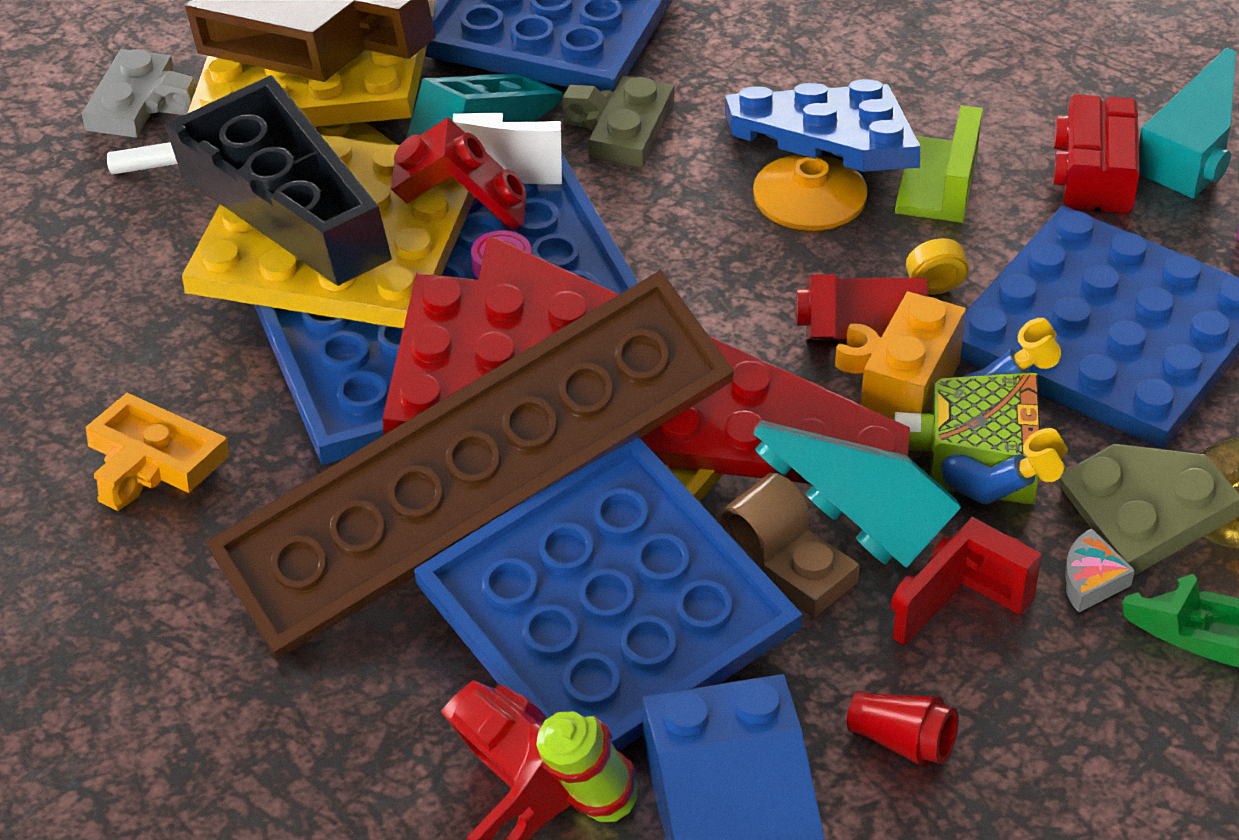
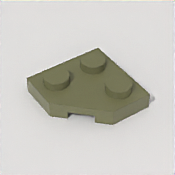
[1059,444,1239,576]

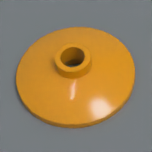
[753,154,867,231]

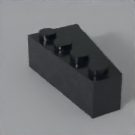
[164,75,392,286]

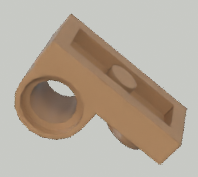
[717,473,860,618]

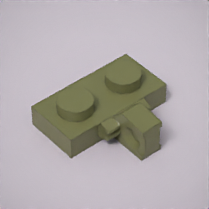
[562,75,675,168]

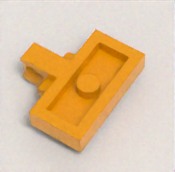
[85,393,229,511]

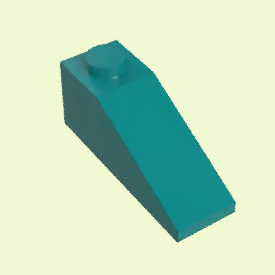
[1139,48,1236,199]
[406,73,563,139]

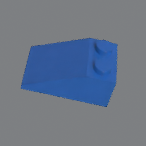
[643,674,825,840]

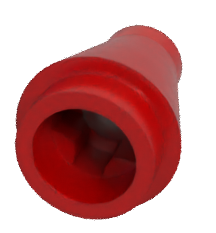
[847,691,959,766]

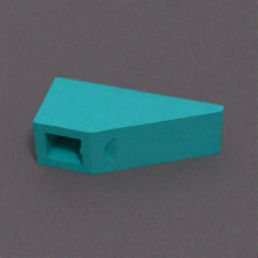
[753,420,961,568]

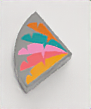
[1065,528,1135,612]

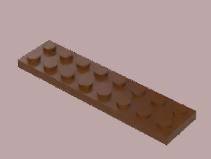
[205,270,734,660]

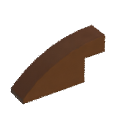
[185,0,436,82]

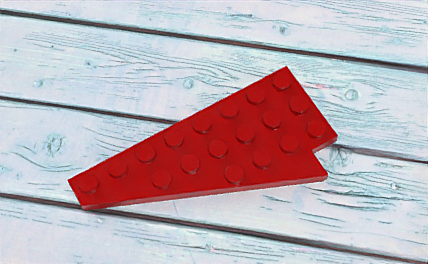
[382,237,910,484]

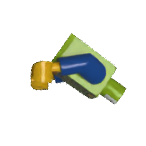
[894,318,1068,505]

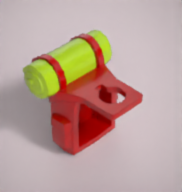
[441,680,637,840]

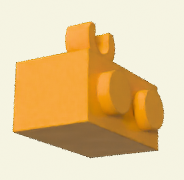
[835,291,966,420]

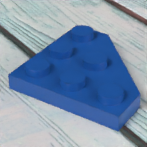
[725,79,920,172]

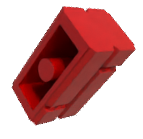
[1053,94,1139,214]

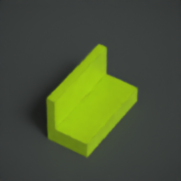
[895,105,983,223]

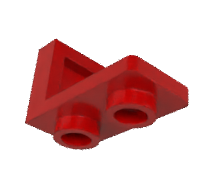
[391,117,526,231]
[795,274,928,340]
[890,517,1042,646]

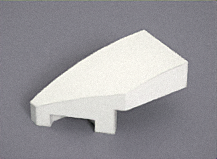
[453,113,562,184]

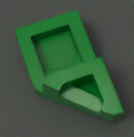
[1122,574,1239,668]

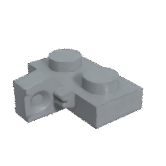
[82,49,196,138]

